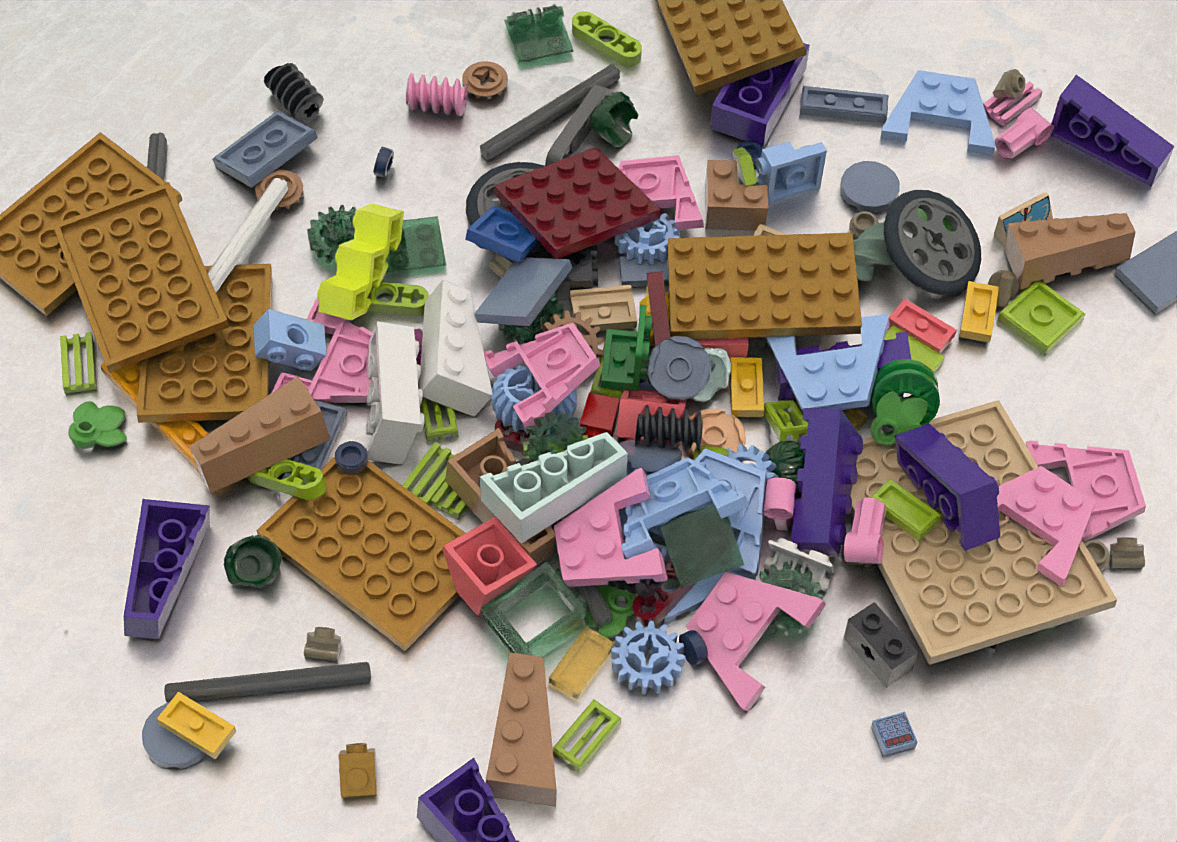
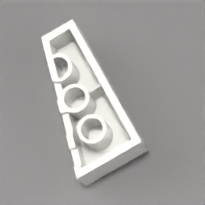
[419,280,493,417]
[366,321,424,465]

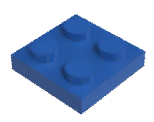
[465,205,540,262]

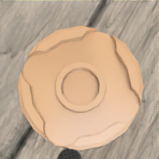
[682,409,746,459]

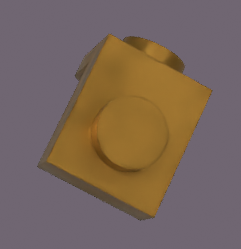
[338,743,377,797]

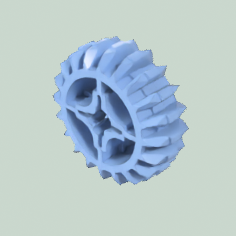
[491,364,577,435]

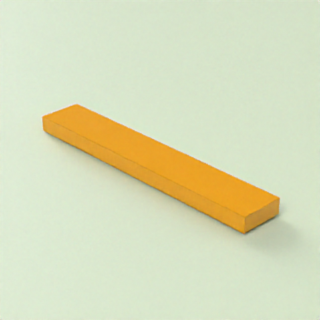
[100,362,220,492]

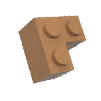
[705,160,768,231]

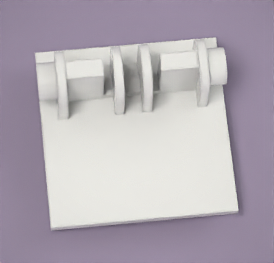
[764,538,835,593]

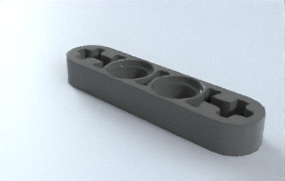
[545,84,611,166]

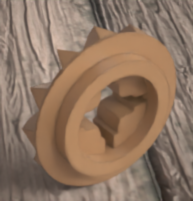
[462,61,508,100]
[255,170,304,212]

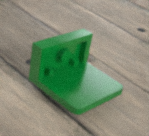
[601,305,652,391]

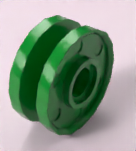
[872,359,940,429]

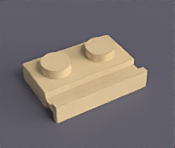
[570,285,637,333]

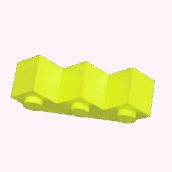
[317,203,404,320]

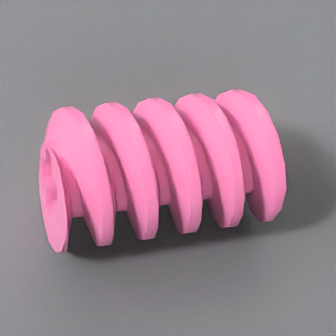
[406,73,468,116]

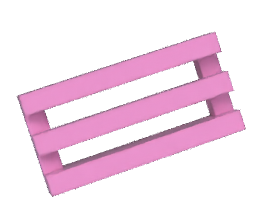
[983,77,1043,127]

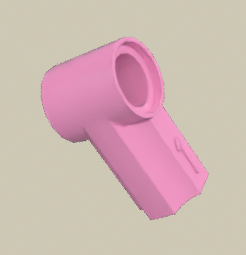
[995,108,1054,159]
[763,478,796,531]
[844,497,886,564]

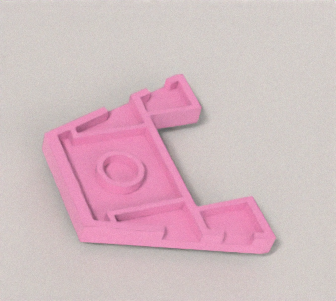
[618,155,704,230]
[272,299,372,403]
[484,323,600,431]
[1026,440,1146,543]
[997,466,1095,587]
[554,468,667,587]
[686,572,826,712]

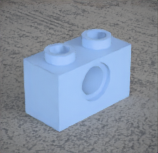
[253,309,326,371]

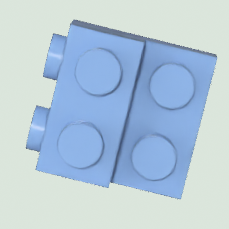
[753,141,827,204]

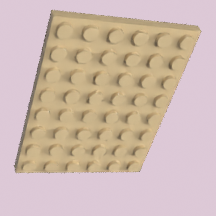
[851,400,1117,665]

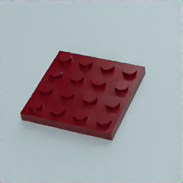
[494,147,660,259]

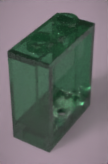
[481,561,589,657]

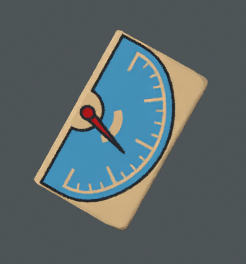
[994,192,1053,247]

